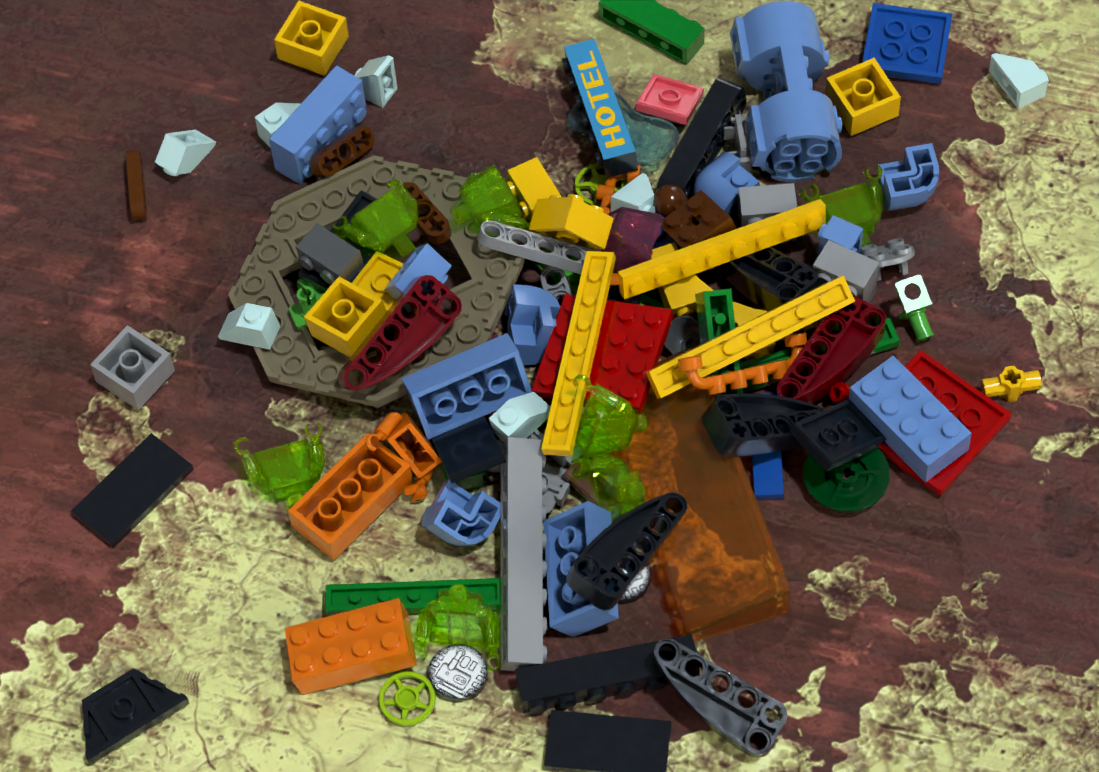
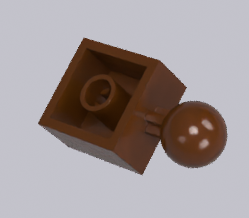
[653,184,737,250]

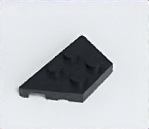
[82,668,189,765]

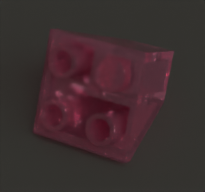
[601,207,664,273]

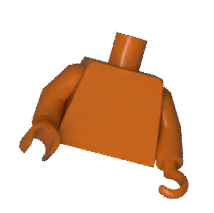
[365,412,441,502]

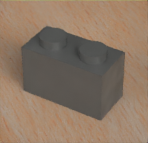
[296,223,364,285]

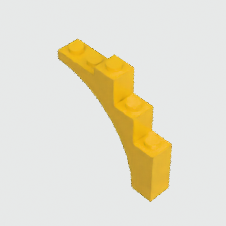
[647,242,824,361]

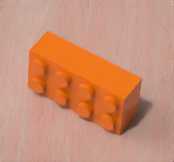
[288,433,413,561]
[284,598,417,695]

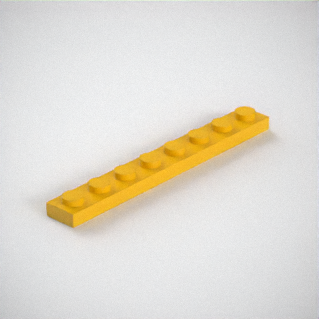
[618,199,826,300]
[541,251,616,457]
[645,275,855,399]

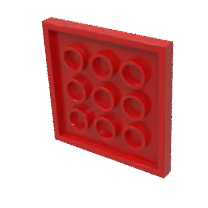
[531,294,674,413]
[878,349,1012,497]

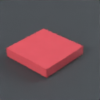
[635,74,704,125]

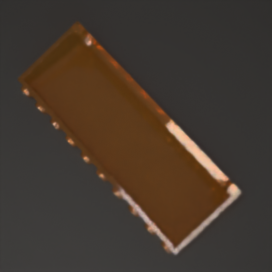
[601,347,790,642]

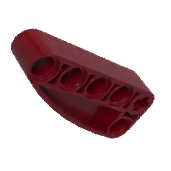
[338,275,462,391]
[776,295,886,404]

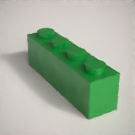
[598,0,705,65]
[695,289,743,407]

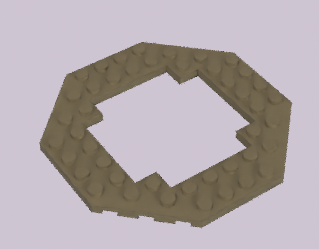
[228,155,525,408]

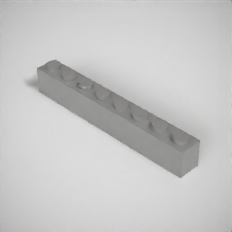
[501,437,547,671]

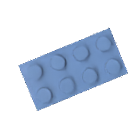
[269,65,367,185]
[402,333,532,440]
[848,356,972,483]
[544,501,619,637]

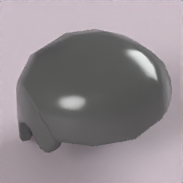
[664,315,701,357]

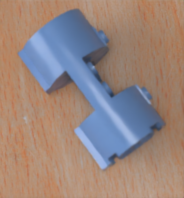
[730,1,842,182]

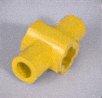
[981,366,1042,402]

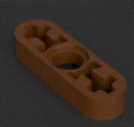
[310,126,374,176]
[126,150,147,220]
[394,182,452,244]

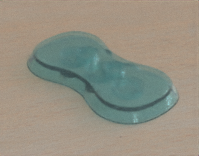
[568,92,679,166]

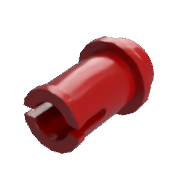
[829,382,852,404]

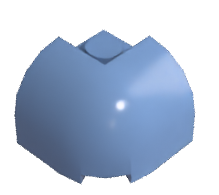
[876,143,939,211]
[692,152,759,221]
[503,284,560,365]
[421,479,501,546]

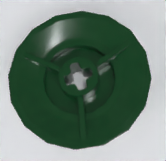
[803,448,890,512]

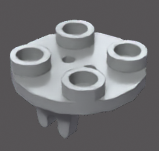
[861,238,915,281]

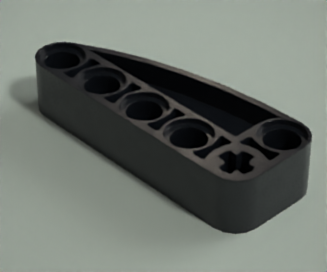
[657,77,747,197]
[716,247,819,312]
[701,394,825,457]
[567,492,688,610]
[652,638,787,757]

